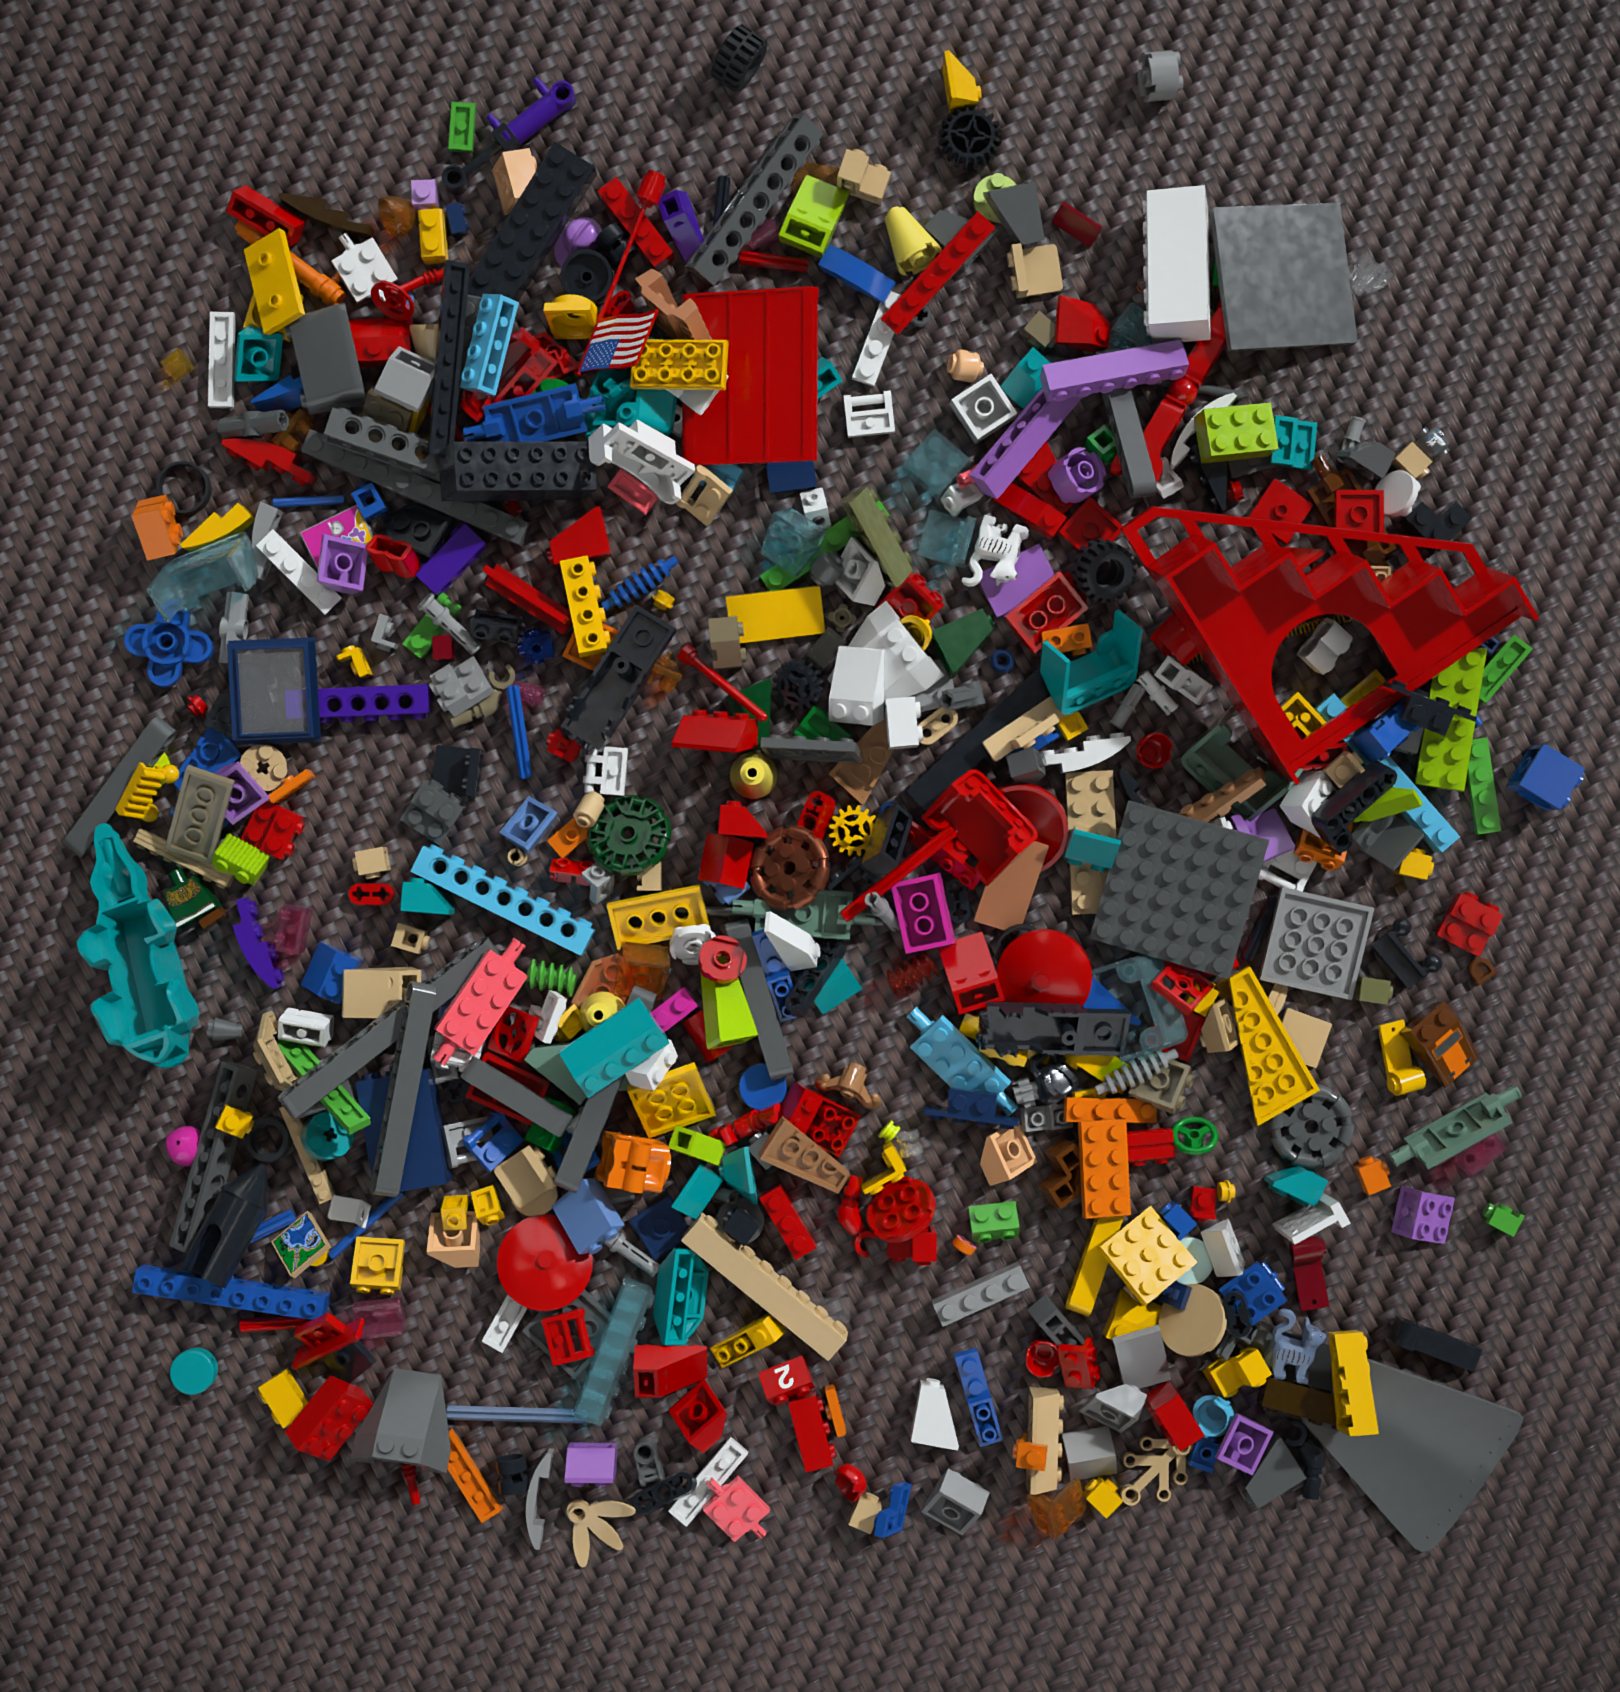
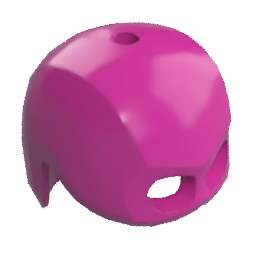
[166,1126,201,1167]

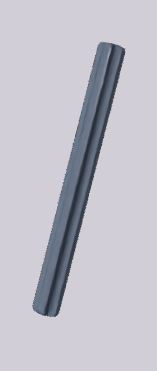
[446,1405,588,1424]

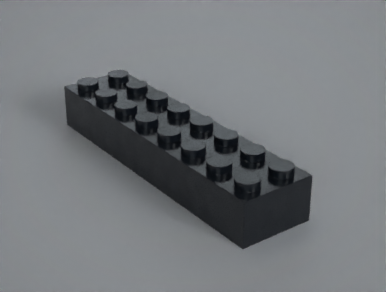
[468,142,597,302]

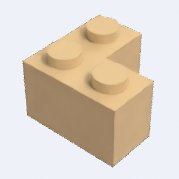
[837,149,891,205]

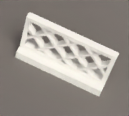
[1272,1193,1351,1244]

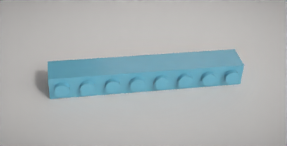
[1314,693,1460,853]

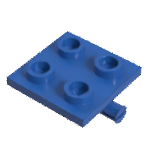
[1219,1261,1287,1326]

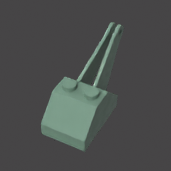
[524,1041,629,1105]

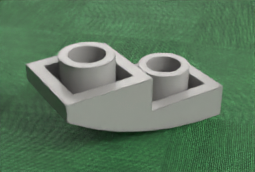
[1020,1104,1073,1132]

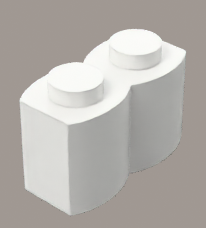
[1297,618,1353,675]

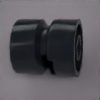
[595,222,639,268]
[495,1454,529,1495]

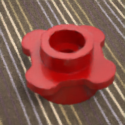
[186,695,209,718]

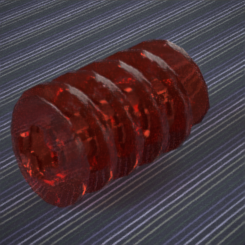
[886,952,939,998]

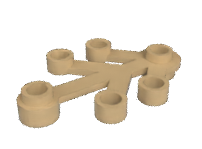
[1120,1435,1193,1506]

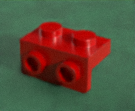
[1057,1337,1101,1390]

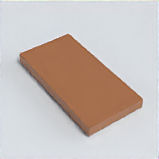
[974,841,1049,935]

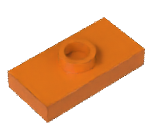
[268,769,316,804]
[547,818,591,858]
[825,1384,846,1438]

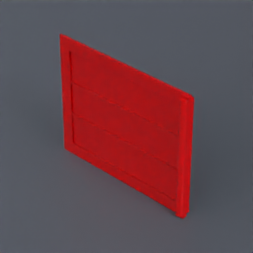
[682,286,819,466]

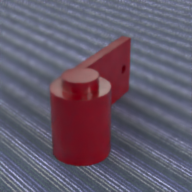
[1289,1235,1330,1311]

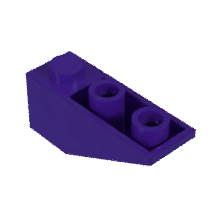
[658,190,704,264]

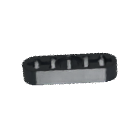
[632,1472,697,1514]

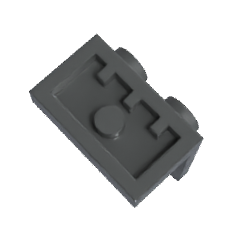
[1352,814,1424,871]

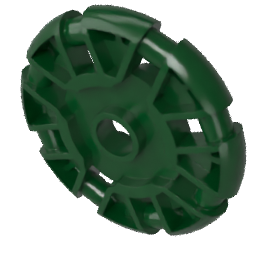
[587,795,672,876]

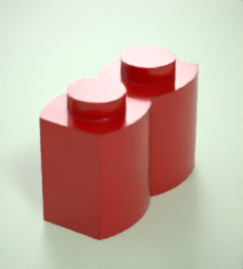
[365,535,421,578]

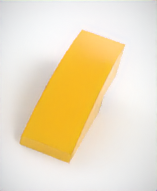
[180,503,255,551]

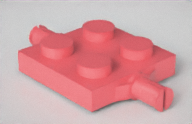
[702,1476,770,1542]

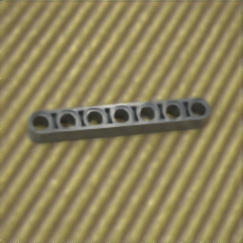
[1094,348,1157,499]
[63,716,177,859]
[725,917,794,1081]

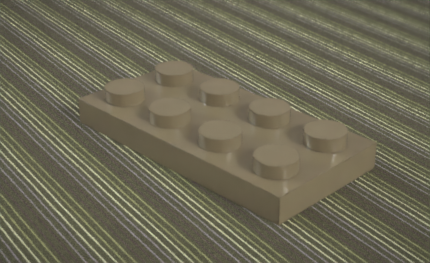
[165,765,235,864]

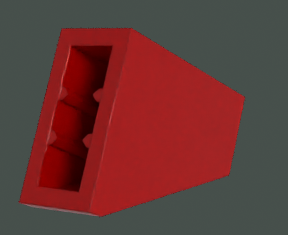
[547,506,612,568]

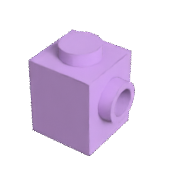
[411,179,440,212]

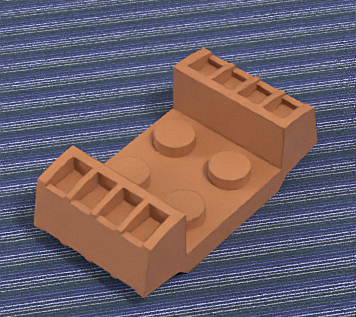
[635,269,712,340]

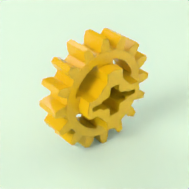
[829,805,876,856]

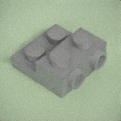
[429,656,494,717]

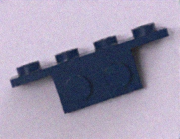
[923,1088,1020,1129]

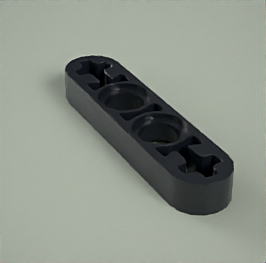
[785,939,846,1017]

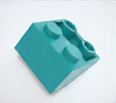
[1263,1166,1328,1207]

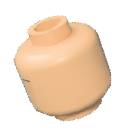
[947,349,984,383]

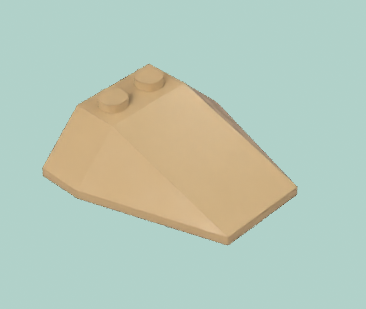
[253,1011,299,1091]

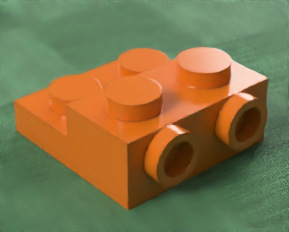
[1293,822,1354,871]

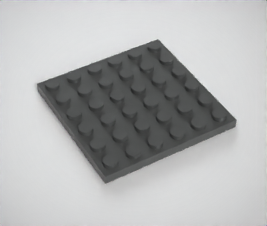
[1090,800,1269,979]

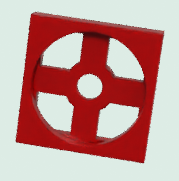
[1150,962,1215,1016]
[488,1005,539,1063]

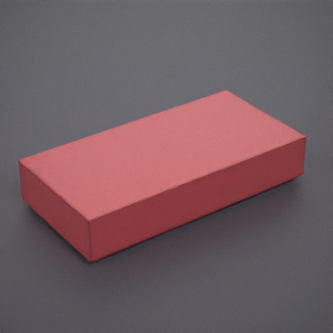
[607,468,659,515]

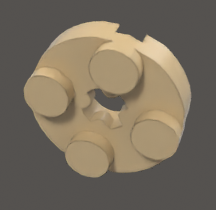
[239,744,287,791]

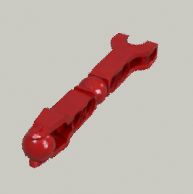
[1110,300,1226,484]

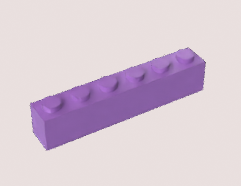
[1040,339,1189,402]
[969,387,1082,499]

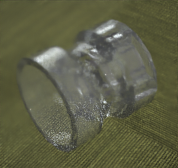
[895,1129,924,1158]

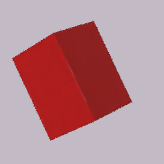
[698,833,754,890]

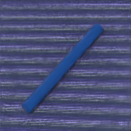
[328,1192,404,1259]

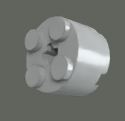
[1137,50,1183,102]

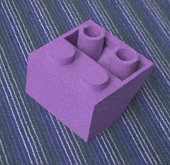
[565,1442,617,1487]

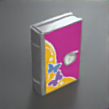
[300,505,374,569]

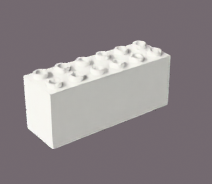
[1143,185,1211,344]

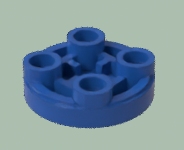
[739,1063,787,1110]

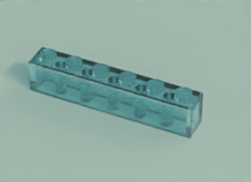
[573,1277,655,1426]

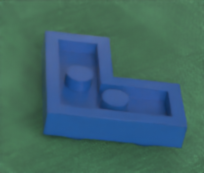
[874,1481,912,1538]

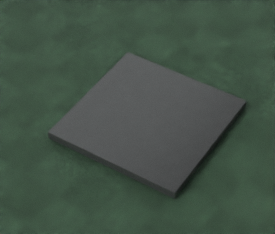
[1210,203,1358,352]

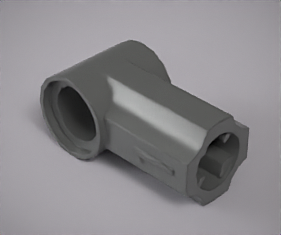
[940,680,986,711]

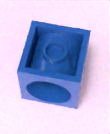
[1506,744,1585,811]

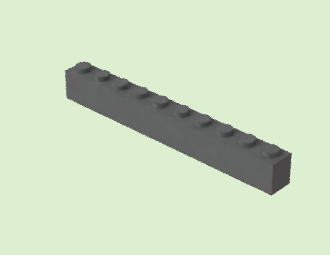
[301,429,532,548]

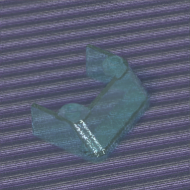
[147,532,259,623]
[1092,954,1188,1062]

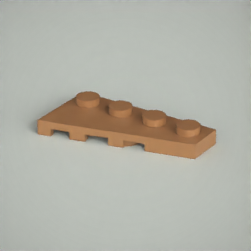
[1179,766,1266,822]
[757,1116,851,1194]

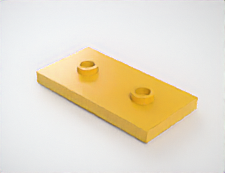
[244,228,305,335]

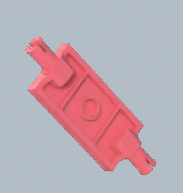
[432,938,528,1066]

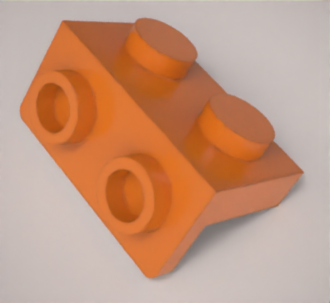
[1041,624,1093,656]

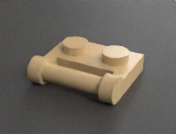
[676,465,733,526]

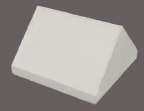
[1200,1218,1245,1277]

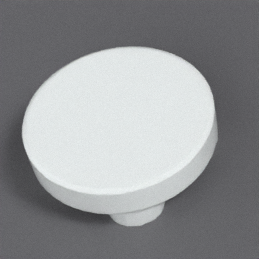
[1375,470,1421,518]

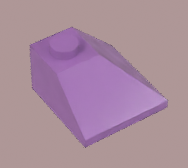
[317,534,368,595]

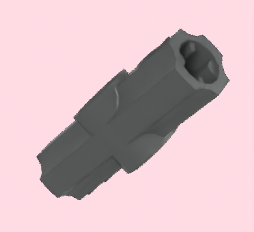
[217,410,289,439]

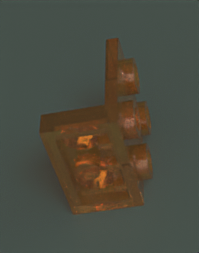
[1026,1477,1087,1540]

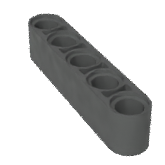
[460,1056,573,1137]

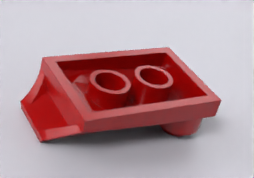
[1004,571,1089,654]

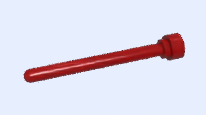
[677,644,767,722]

